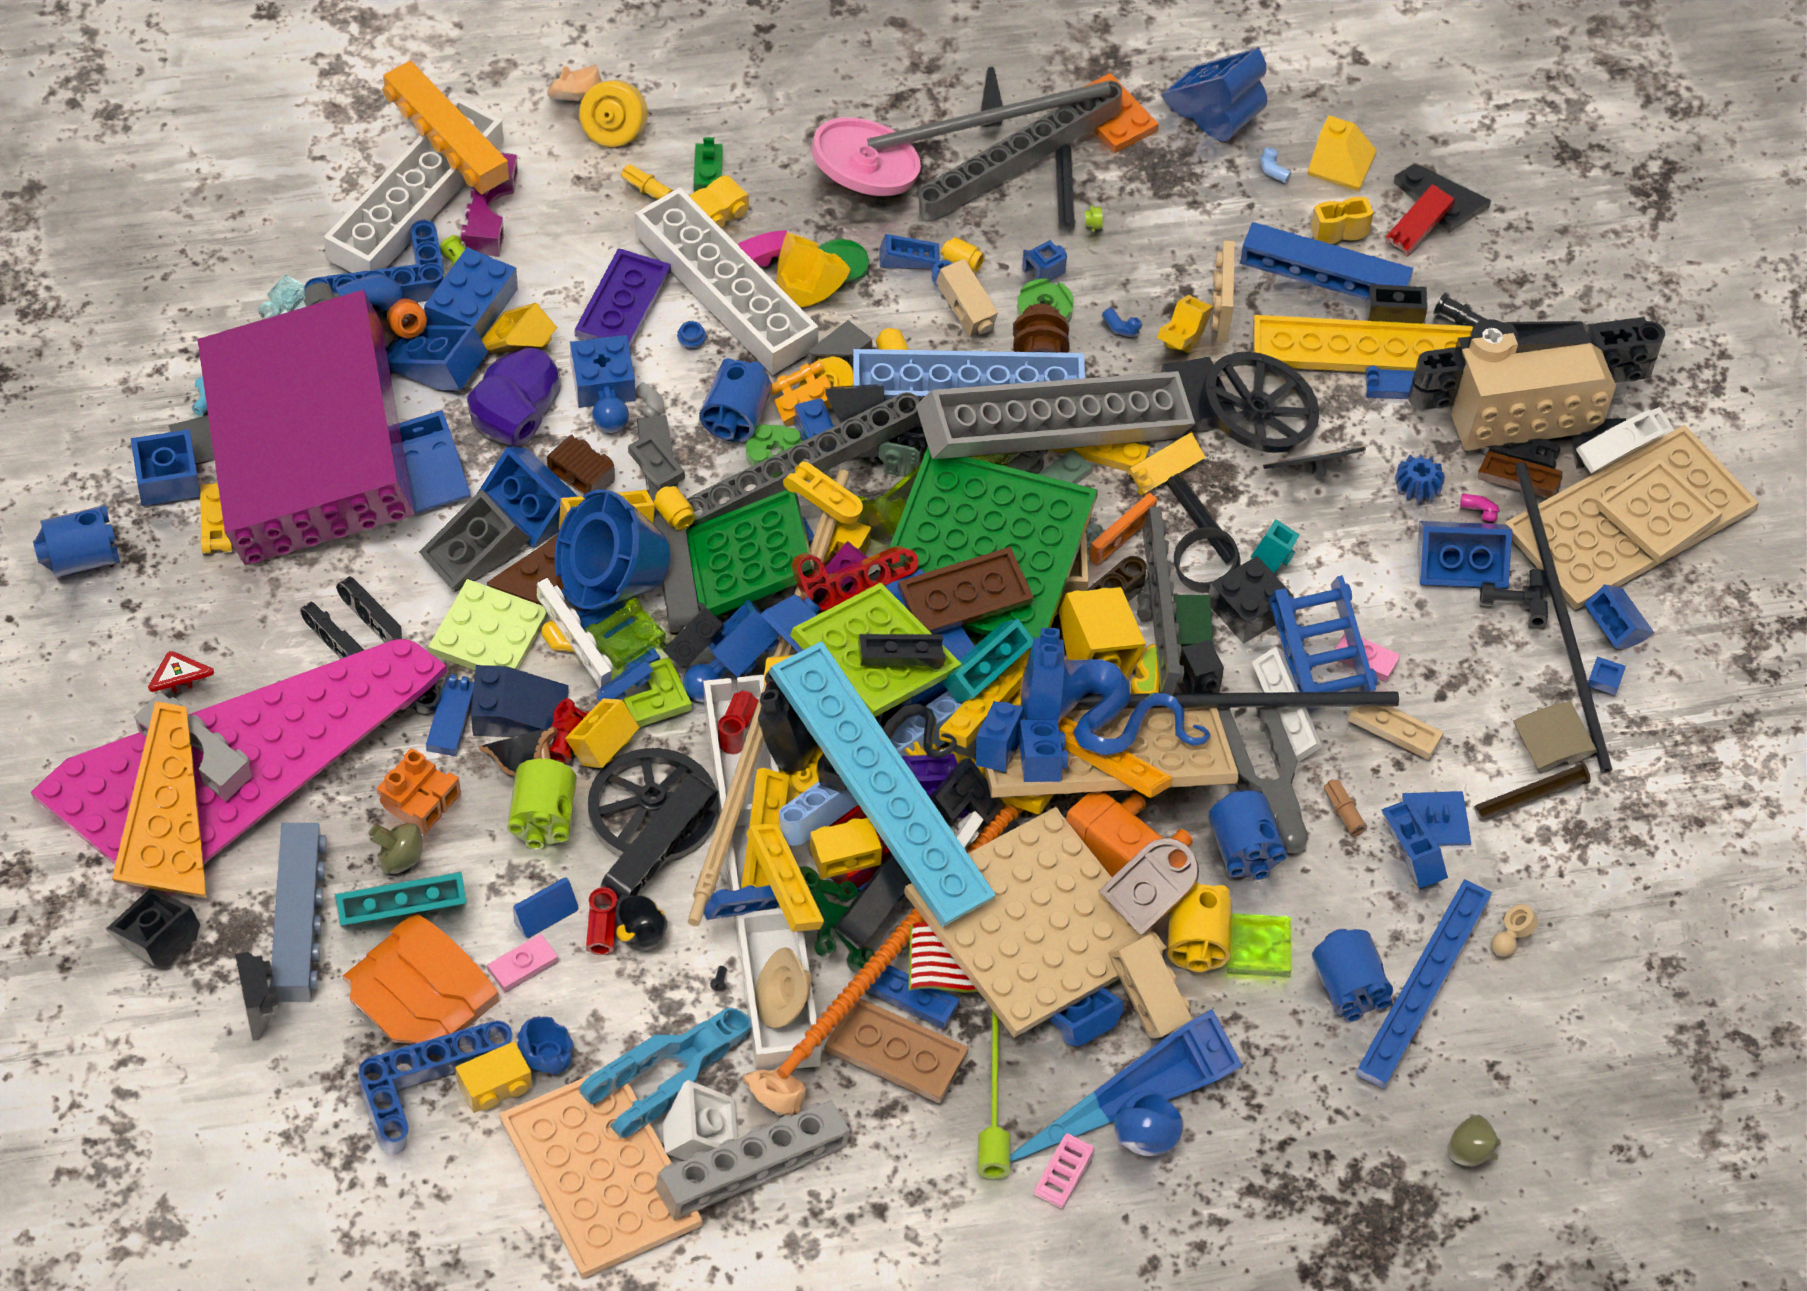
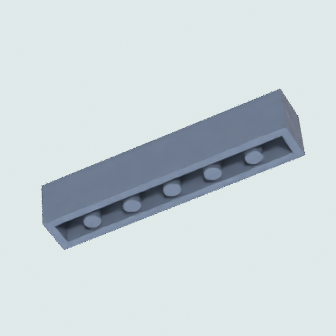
[270,823,327,1002]

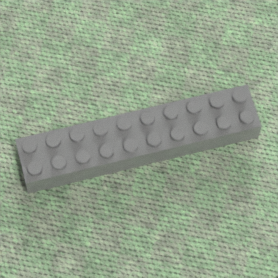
[916,371,1195,459]

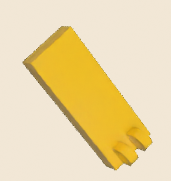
[1126,432,1205,496]

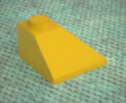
[1307,115,1377,191]
[481,302,558,353]

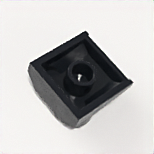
[235,952,279,1041]

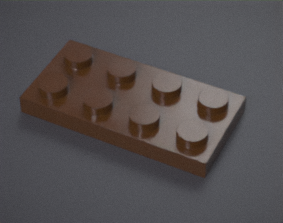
[897,547,1034,634]

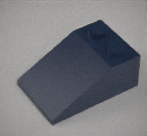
[471,665,569,739]

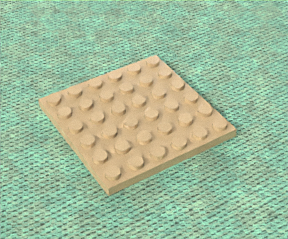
[904,807,1167,1038]

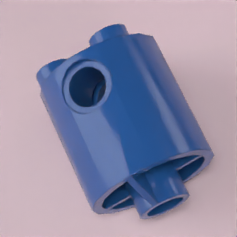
[699,358,772,442]
[33,505,120,578]
[1209,791,1287,880]
[1312,929,1393,1022]

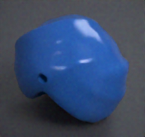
[1114,1090,1184,1157]

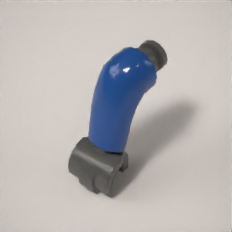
[303,275,403,313]

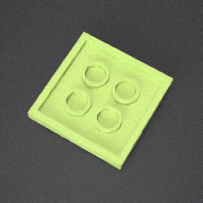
[428,579,549,670]

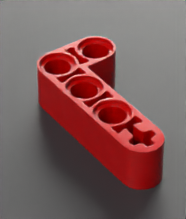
[792,546,918,611]

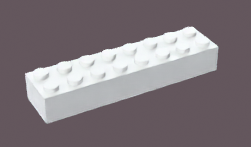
[324,97,504,273]
[635,188,819,375]

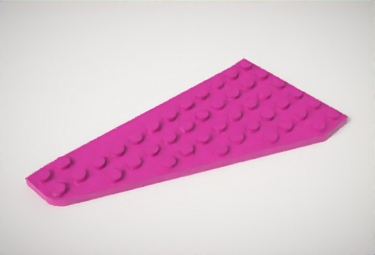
[31,639,447,896]

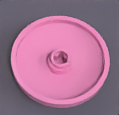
[811,117,921,196]

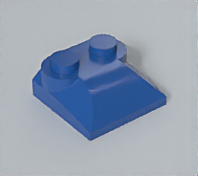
[1048,987,1124,1046]

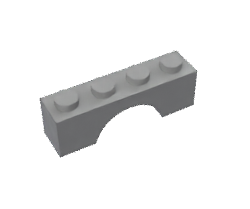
[133,692,252,802]

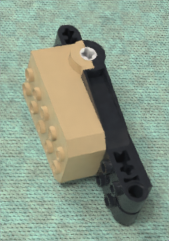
[1408,316,1665,451]

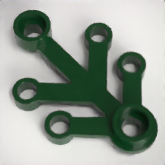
[799,866,874,974]

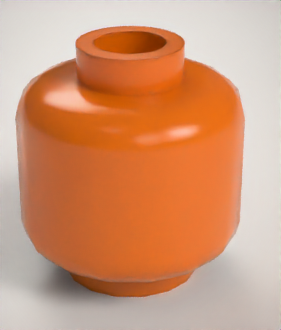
[387,299,427,339]

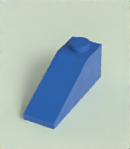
[1381,799,1448,889]

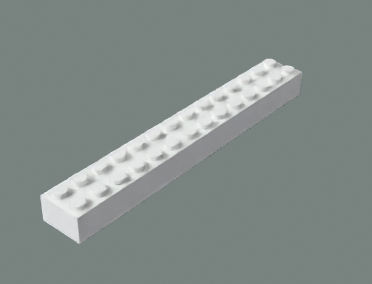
[704,675,821,1071]

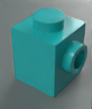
[1250,519,1300,573]

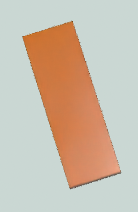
[1089,492,1157,566]

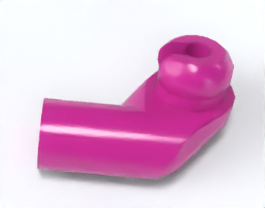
[1460,493,1500,522]

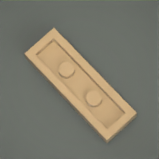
[1347,707,1444,760]

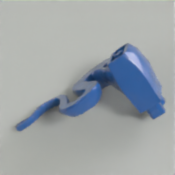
[1021,628,1211,755]

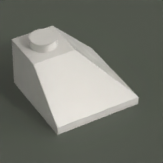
[663,1080,738,1161]

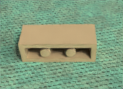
[1108,934,1192,1038]

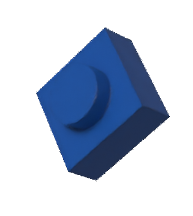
[1588,656,1626,695]

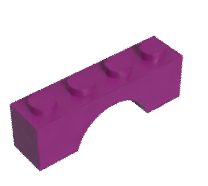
[461,153,518,257]

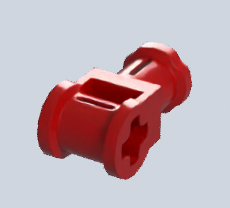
[549,698,589,764]

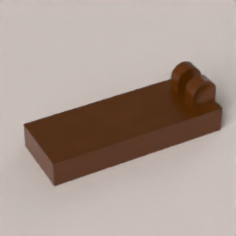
[1478,451,1563,500]

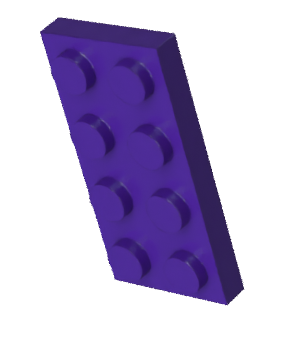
[574,248,671,350]

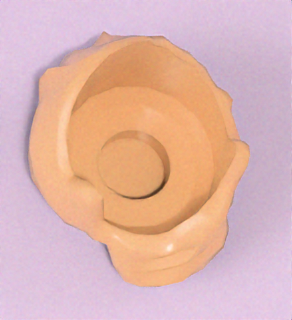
[547,64,602,102]
[742,1066,806,1116]

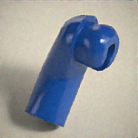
[1102,308,1142,337]

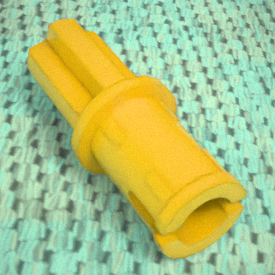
[621,164,674,200]

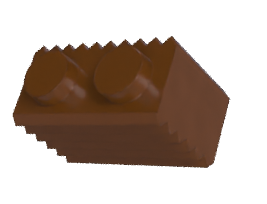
[547,434,615,495]

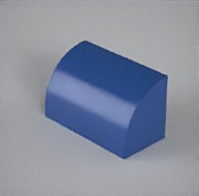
[1584,584,1655,649]

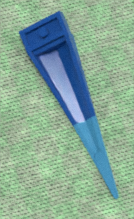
[1010,1009,1243,1162]

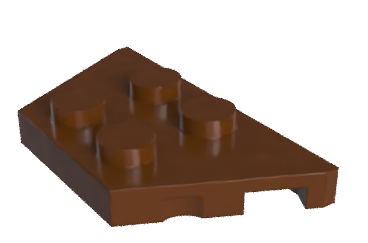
[487,535,566,606]

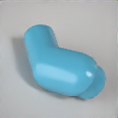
[192,376,207,416]

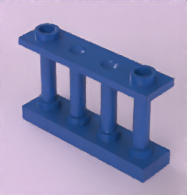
[1268,575,1377,711]

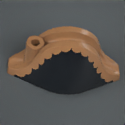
[479,727,557,776]

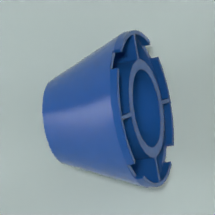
[555,489,670,610]

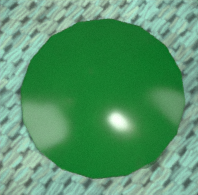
[819,239,869,283]

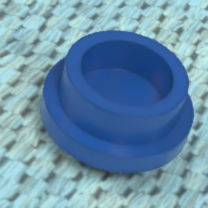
[677,321,706,348]

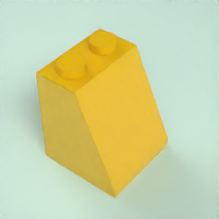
[1058,587,1146,680]

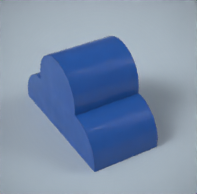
[1161,48,1268,141]

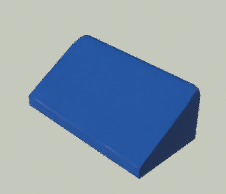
[513,877,579,939]

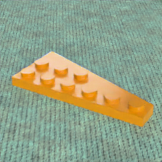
[112,701,207,899]

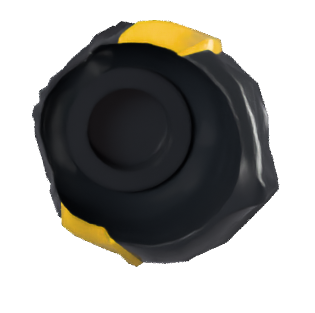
[614,895,668,950]

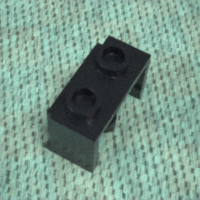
[659,602,723,668]

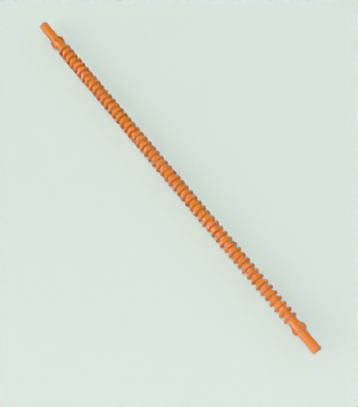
[777,804,1023,1079]

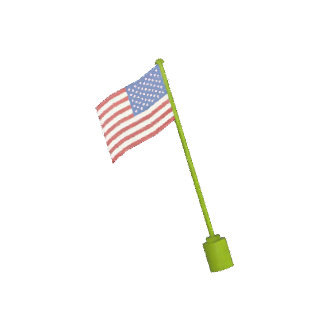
[909,922,1010,1179]

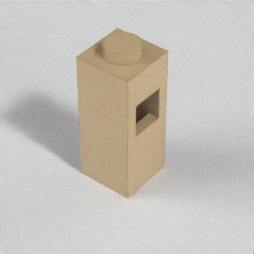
[936,258,998,337]

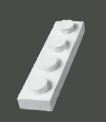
[537,578,613,688]
[1252,646,1322,762]

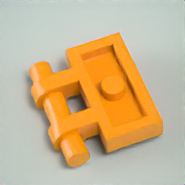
[771,360,832,427]

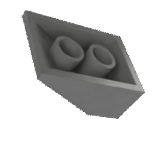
[419,489,530,591]

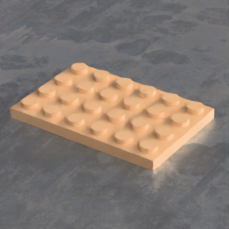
[499,1074,702,1279]

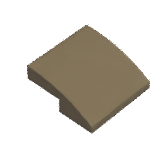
[1513,701,1597,774]

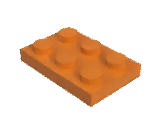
[1083,73,1159,153]

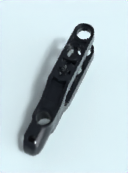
[300,576,440,714]

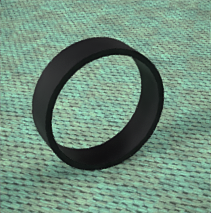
[1173,527,1241,593]

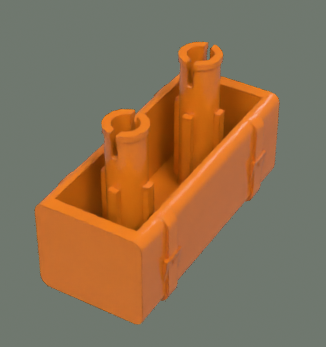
[1066,791,1193,877]

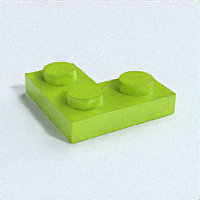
[623,657,692,727]

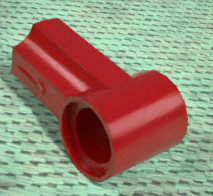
[718,690,759,754]
[586,887,617,956]

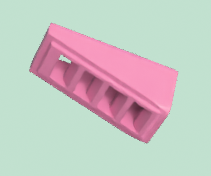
[1033,1134,1094,1209]

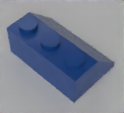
[477,446,578,547]
[1417,521,1512,588]
[761,594,821,653]

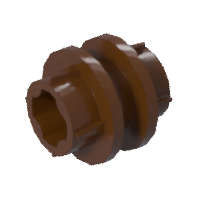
[1012,304,1070,353]

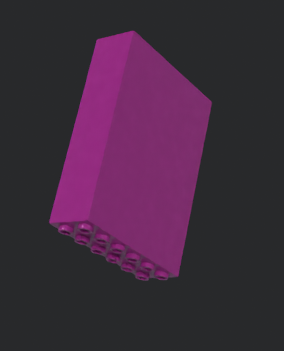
[197,289,415,565]

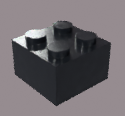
[1208,556,1294,644]

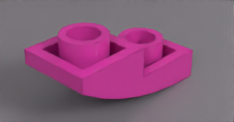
[737,230,787,266]

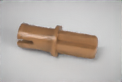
[1324,779,1367,837]

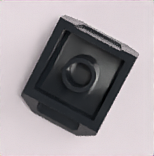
[106,889,200,967]

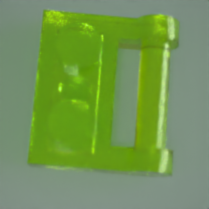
[584,598,666,670]

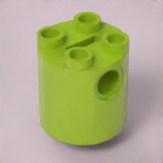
[507,758,577,849]

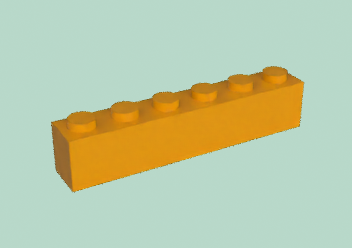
[382,60,509,194]

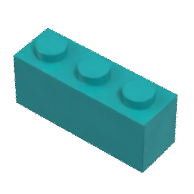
[941,618,1034,702]

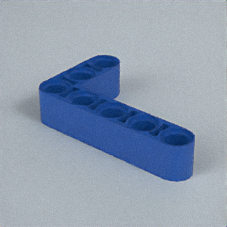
[304,220,444,302]
[358,1020,512,1154]

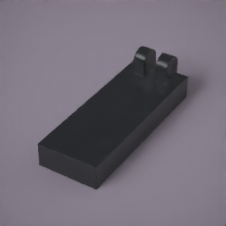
[858,634,945,669]

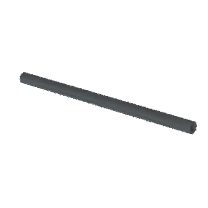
[867,81,1111,151]

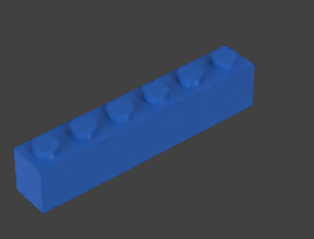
[1240,222,1414,300]

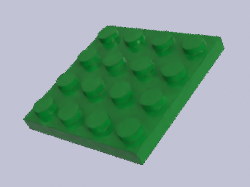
[686,489,814,615]

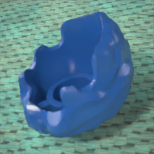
[517,1016,574,1075]

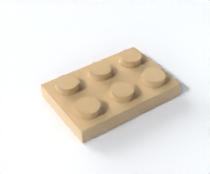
[1212,240,1235,343]

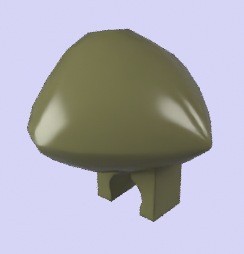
[369,823,423,874]
[1448,1114,1501,1167]

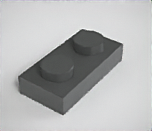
[628,433,685,490]

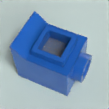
[1022,240,1067,282]

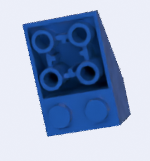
[399,410,471,514]

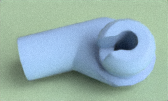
[1259,147,1292,184]

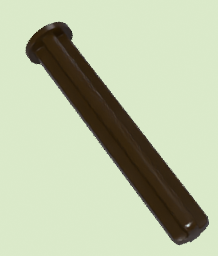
[1474,761,1591,820]

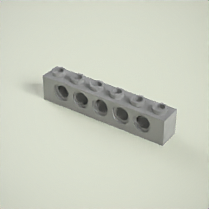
[655,1100,850,1220]

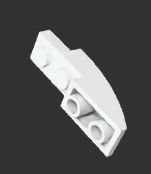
[1576,407,1674,474]

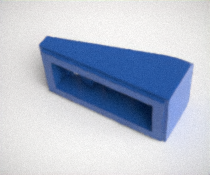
[879,234,940,268]

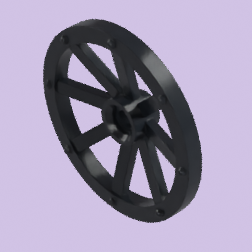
[1202,352,1319,453]
[588,748,718,862]

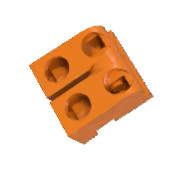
[376,748,461,836]

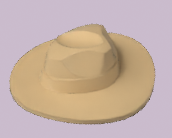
[755,947,812,1028]

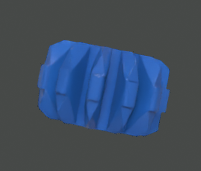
[1395,454,1445,504]

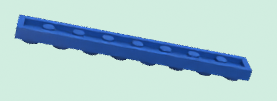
[1356,879,1492,1089]

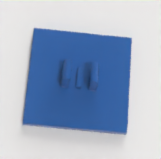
[1402,791,1471,846]

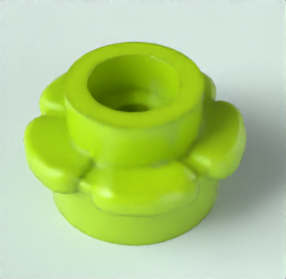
[1085,205,1103,232]

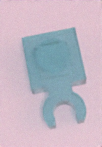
[258,274,305,318]

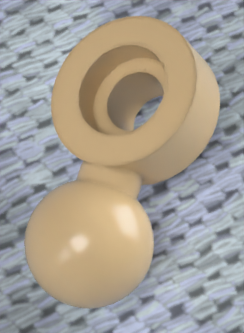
[1491,904,1538,957]

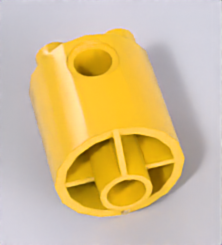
[1167,882,1232,972]

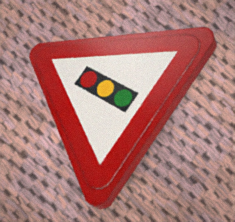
[148,651,214,693]

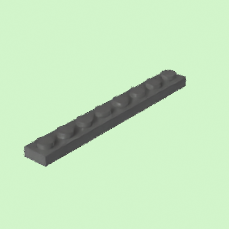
[1142,506,1184,695]

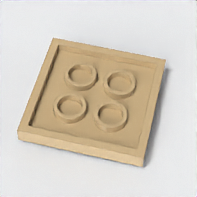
[1596,458,1722,563]

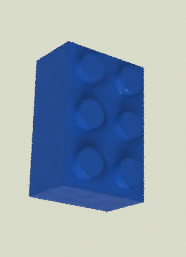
[424,247,518,339]

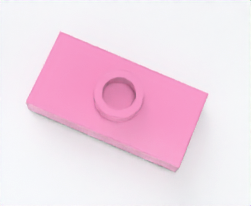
[1335,633,1400,682]
[487,934,558,993]

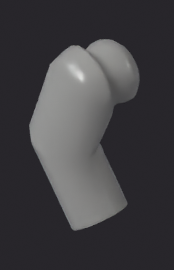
[635,382,664,417]

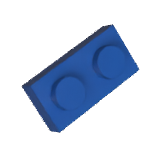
[595,656,653,701]

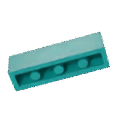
[334,871,467,926]

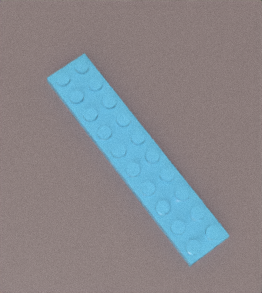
[769,641,996,928]

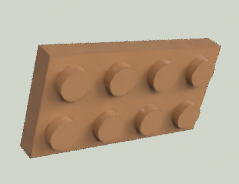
[825,998,969,1104]

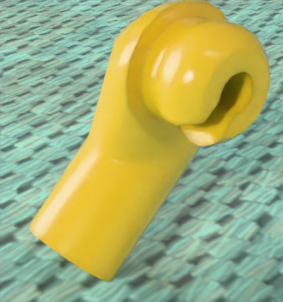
[541,620,575,653]

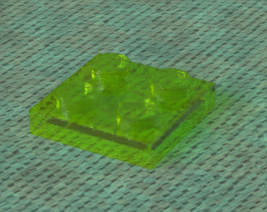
[1227,913,1291,977]

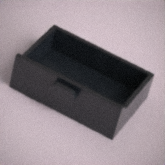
[1160,357,1237,436]

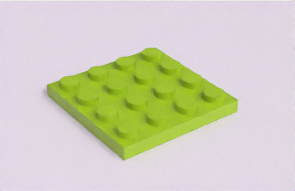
[790,583,962,717]

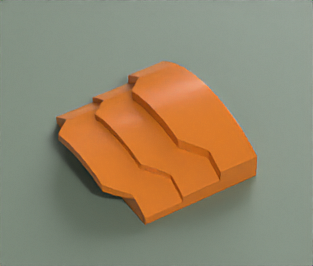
[342,913,499,1058]

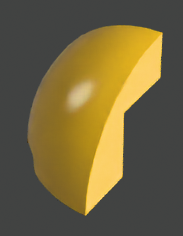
[776,232,851,307]

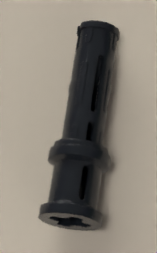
[1433,292,1486,326]

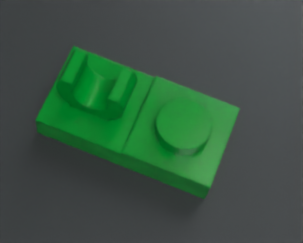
[693,137,723,192]

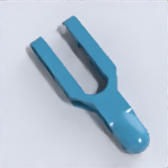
[579,1008,751,1139]

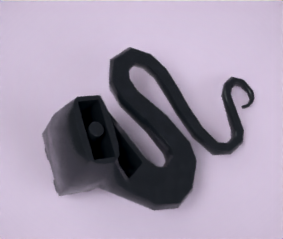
[758,671,957,791]

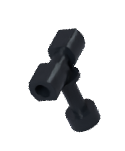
[1479,569,1548,628]

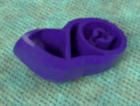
[467,348,560,447]

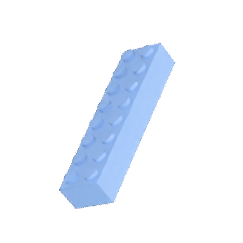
[853,349,1085,401]

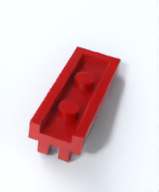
[1385,184,1454,257]

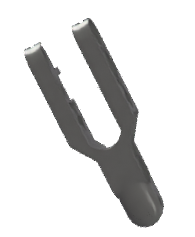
[1217,708,1308,853]

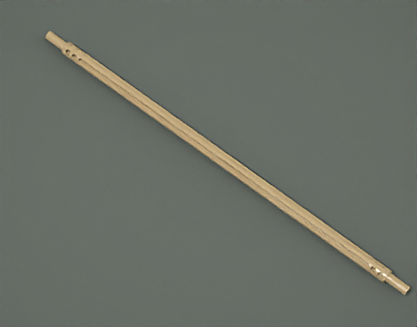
[687,470,849,927]

